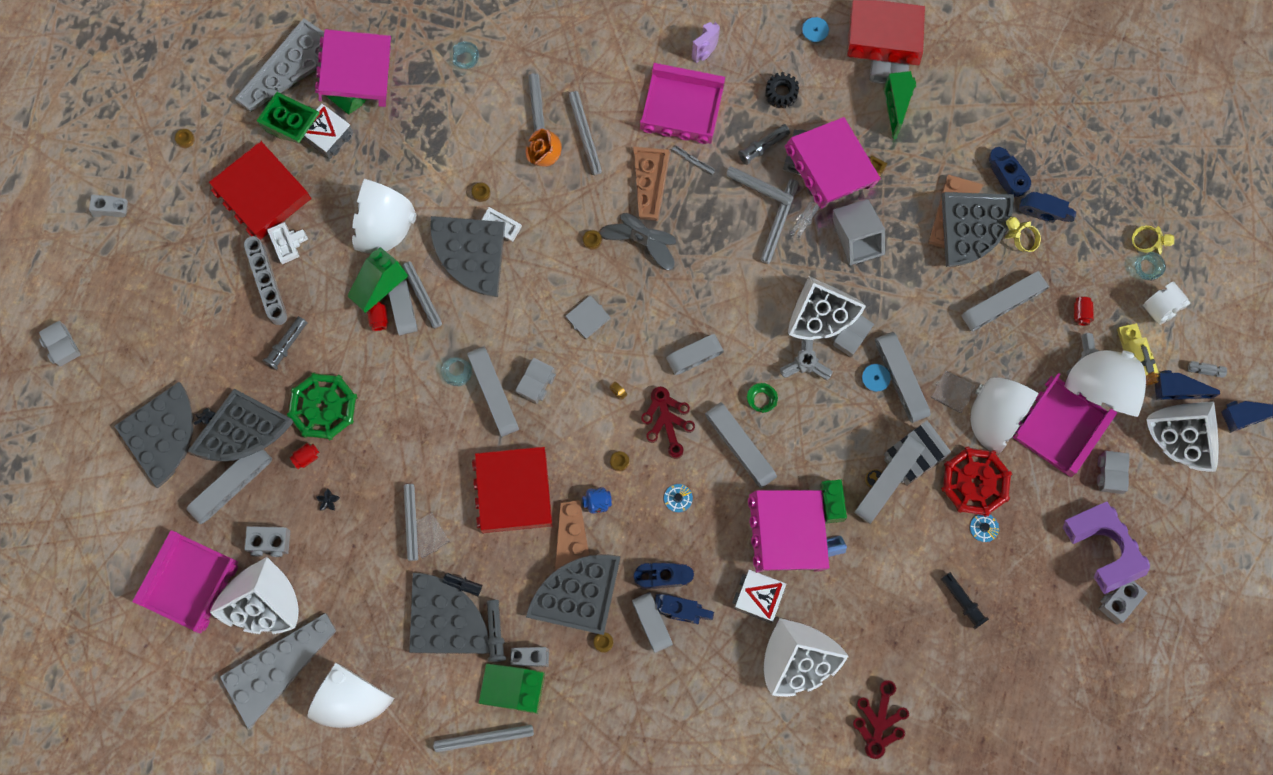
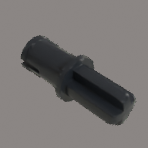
[443,573,483,597]

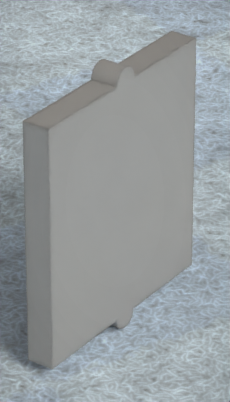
[565,296,611,339]

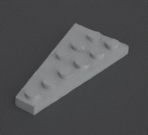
[235,18,324,112]
[220,613,336,729]

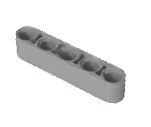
[244,236,287,325]
[961,271,1049,332]
[875,332,931,423]
[467,346,519,437]
[705,402,777,488]
[854,435,925,524]
[187,449,272,524]

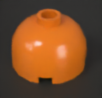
[526,129,562,167]

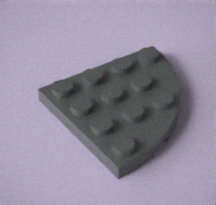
[941,192,1014,267]
[430,216,506,297]
[114,382,194,488]
[188,389,293,461]
[526,554,621,635]
[409,573,490,654]

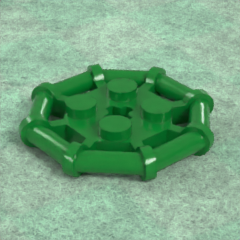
[287,372,358,441]

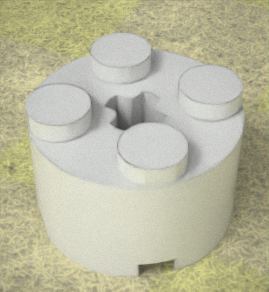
[1142,281,1190,325]

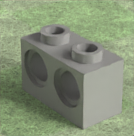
[245,526,290,557]
[1099,581,1147,625]

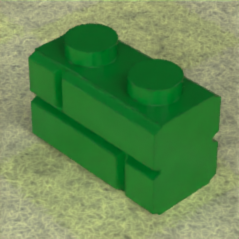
[820,479,847,524]

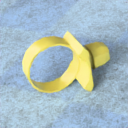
[1005,217,1041,252]
[1132,225,1175,255]

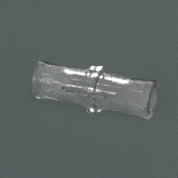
[790,202,819,238]

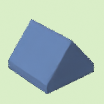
[827,536,847,557]

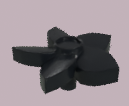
[194,407,216,425]
[316,489,340,511]

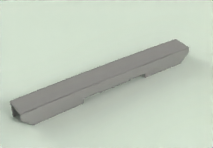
[671,145,715,175]

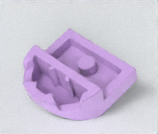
[692,22,720,63]

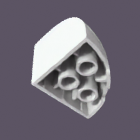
[352,179,416,253]
[788,276,866,340]
[1064,350,1146,417]
[970,377,1039,456]
[1147,402,1219,472]
[210,557,298,634]
[764,618,848,696]
[308,663,394,728]

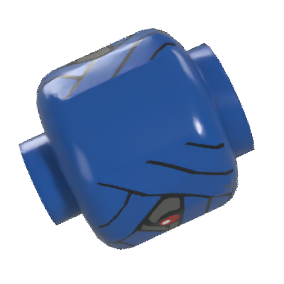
[582,487,612,514]

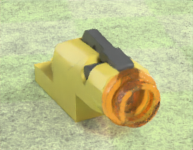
[1117,323,1159,386]

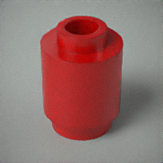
[1074,297,1094,326]
[367,302,388,331]
[289,442,320,470]

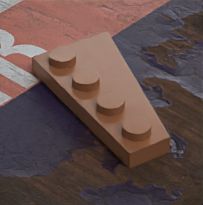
[633,147,670,221]
[928,175,983,248]
[555,500,589,571]

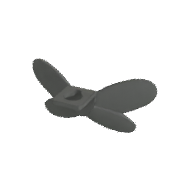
[600,213,676,270]

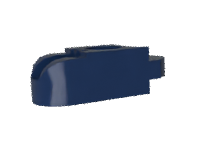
[989,147,1031,197]
[1019,192,1077,223]
[634,563,694,589]
[655,594,714,625]

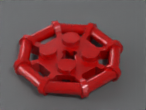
[941,446,1012,517]

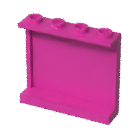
[315,29,391,107]
[640,63,725,144]
[784,117,881,209]
[1012,373,1117,478]
[748,490,829,573]
[132,530,238,634]

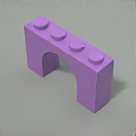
[1063,502,1150,594]

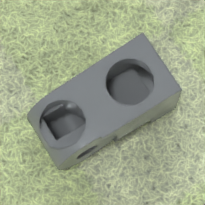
[89,195,128,217]
[511,647,549,667]

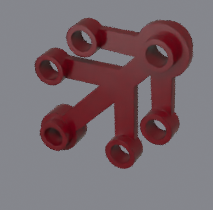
[641,387,695,459]
[853,680,909,759]

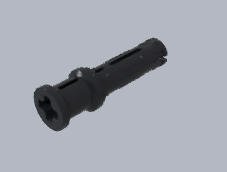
[941,572,989,629]

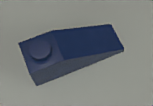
[1154,370,1220,400]
[1221,401,1273,433]

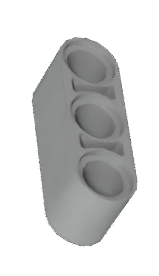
[389,280,418,336]
[666,334,724,375]
[632,592,673,653]

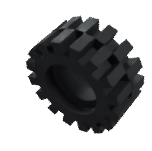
[765,72,799,108]

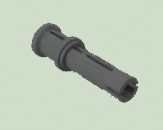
[738,124,790,165]
[262,316,308,371]
[487,600,506,662]

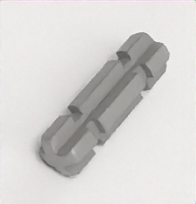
[1188,361,1227,378]

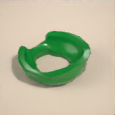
[746,383,778,413]

